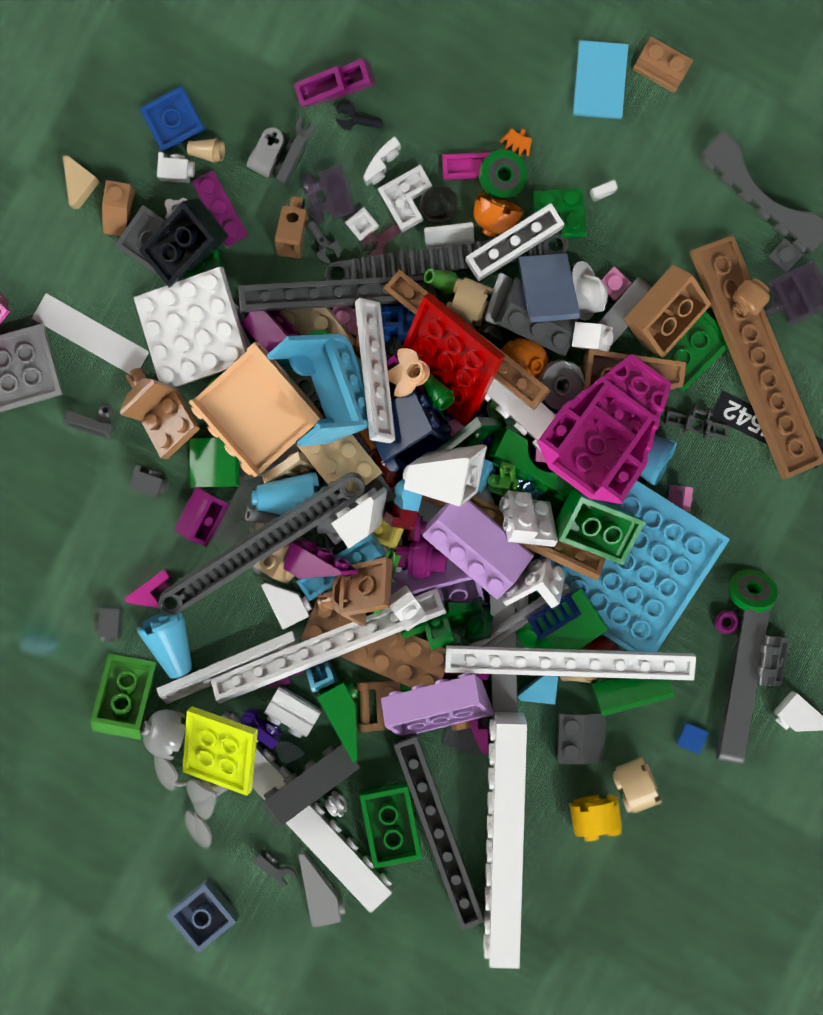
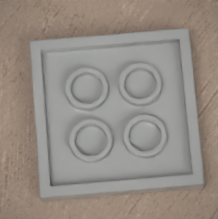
[0,324,64,413]

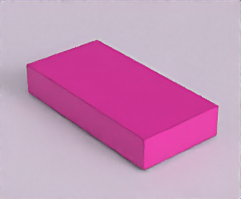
[442,152,491,180]

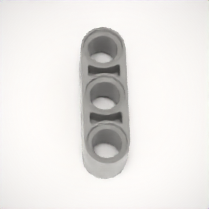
[598,276,652,344]

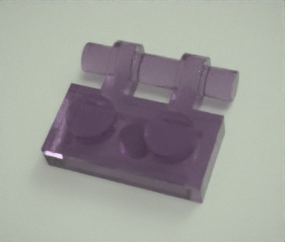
[303,165,355,225]

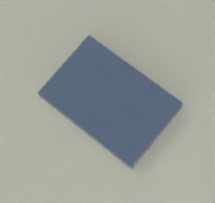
[518,253,580,322]

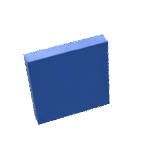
[139,86,206,153]

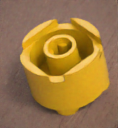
[569,794,622,841]

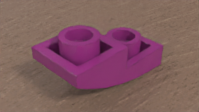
[405,515,427,541]

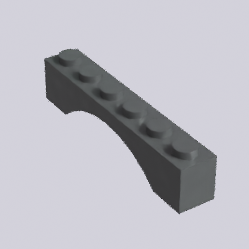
[699,130,823,254]

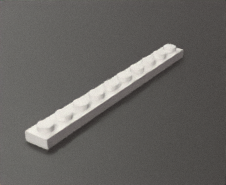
[210,588,446,704]
[445,645,696,680]

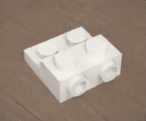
[500,490,558,547]

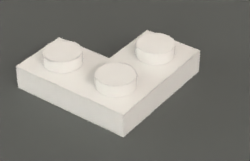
[378,165,433,232]

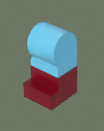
[383,480,422,530]

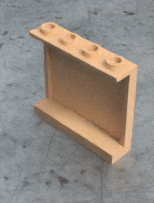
[189,341,325,478]

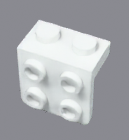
[502,557,565,608]

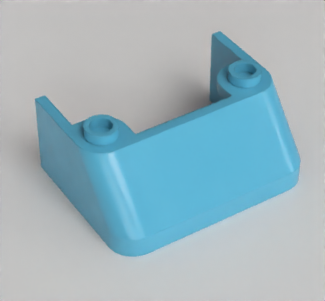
[267,334,368,446]

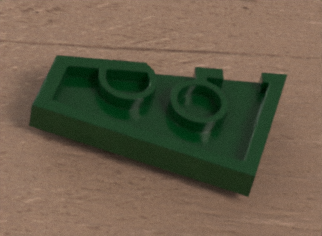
[435,417,507,451]

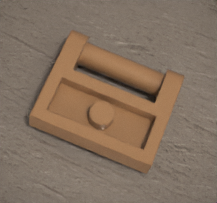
[356,680,400,732]

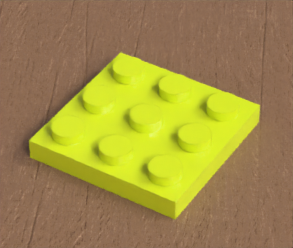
[182,706,258,796]

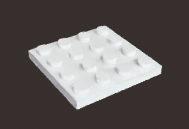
[134,267,248,388]

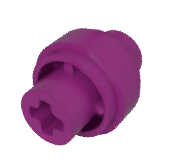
[396,539,448,579]

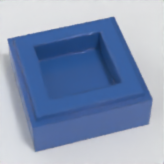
[676,722,709,754]

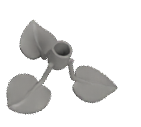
[154,756,229,849]

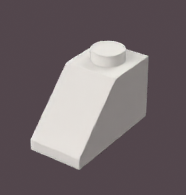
[261,582,312,629]
[773,691,823,732]

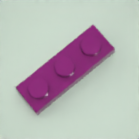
[192,170,249,247]

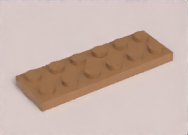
[300,598,446,688]

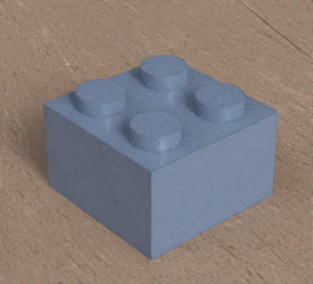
[167,877,239,953]

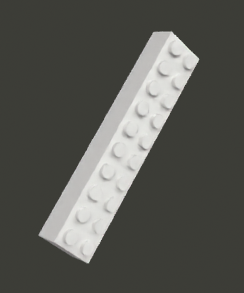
[483,712,527,969]

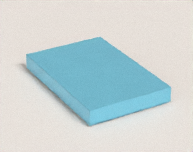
[573,40,628,120]

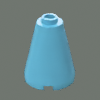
[640,436,677,486]
[252,472,318,515]
[136,611,192,680]

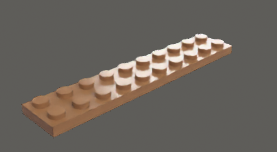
[689,235,823,480]

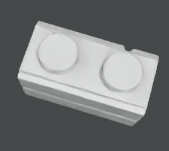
[264,686,322,738]

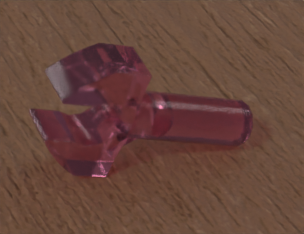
[362,223,401,257]

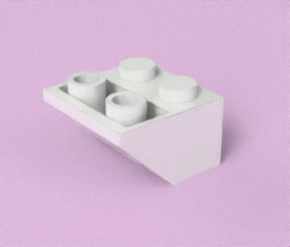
[331,487,387,549]

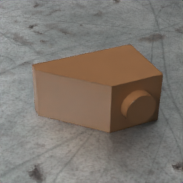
[102,180,136,236]

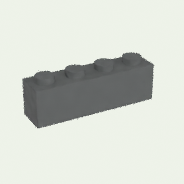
[260,744,360,828]

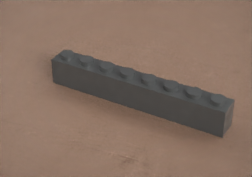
[394,734,484,931]

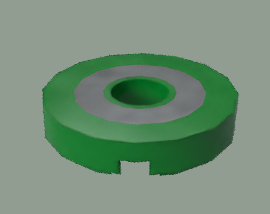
[479,149,527,200]
[728,569,778,613]

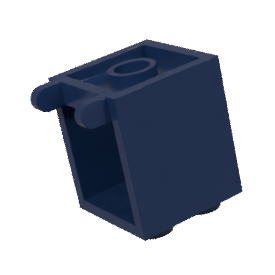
[368,389,452,473]

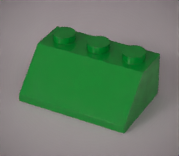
[590,677,675,716]

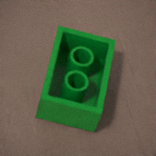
[360,782,422,869]

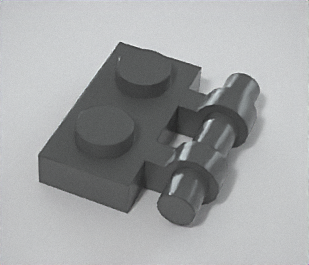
[756,635,790,686]

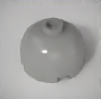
[140,709,186,760]

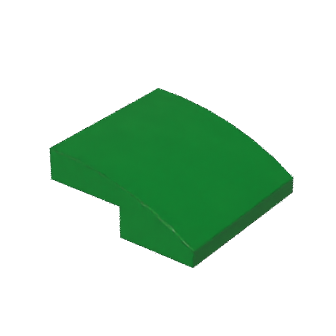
[189,438,239,488]

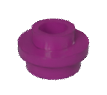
[714,610,739,634]

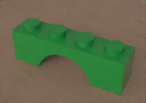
[486,428,573,504]

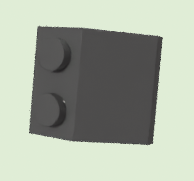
[555,710,606,764]

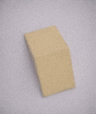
[63,156,100,209]

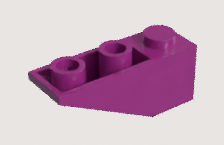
[283,538,358,579]

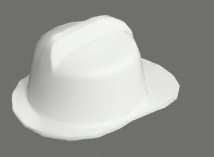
[572,261,608,321]

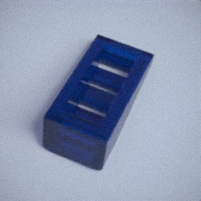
[526,593,582,640]

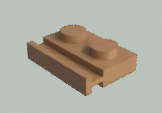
[632,36,693,94]

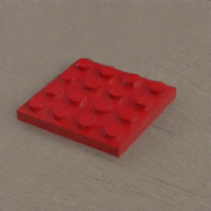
[401,293,505,427]

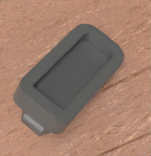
[63,405,114,440]

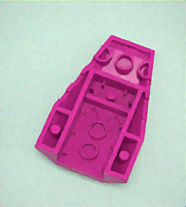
[537,354,672,504]

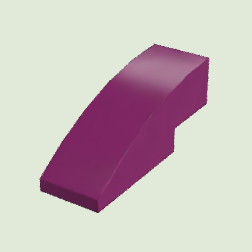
[294,58,376,108]

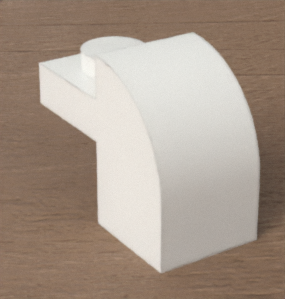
[390,585,428,631]

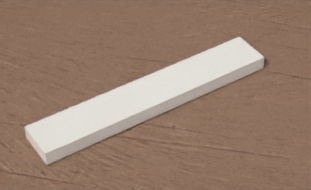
[355,298,395,443]
[156,631,299,704]

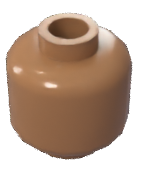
[732,278,770,316]

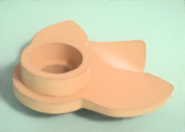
[388,348,430,397]

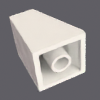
[403,444,487,507]

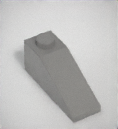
[299,849,346,927]

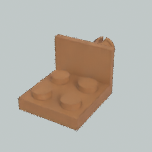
[120,368,200,460]
[318,557,392,626]

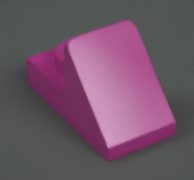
[125,569,173,608]

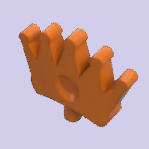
[500,128,532,157]

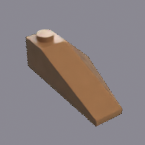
[581,349,686,391]

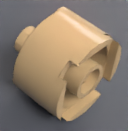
[446,277,494,331]
[613,756,662,813]

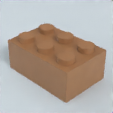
[623,265,711,359]

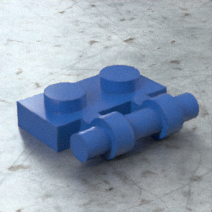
[381,303,415,343]

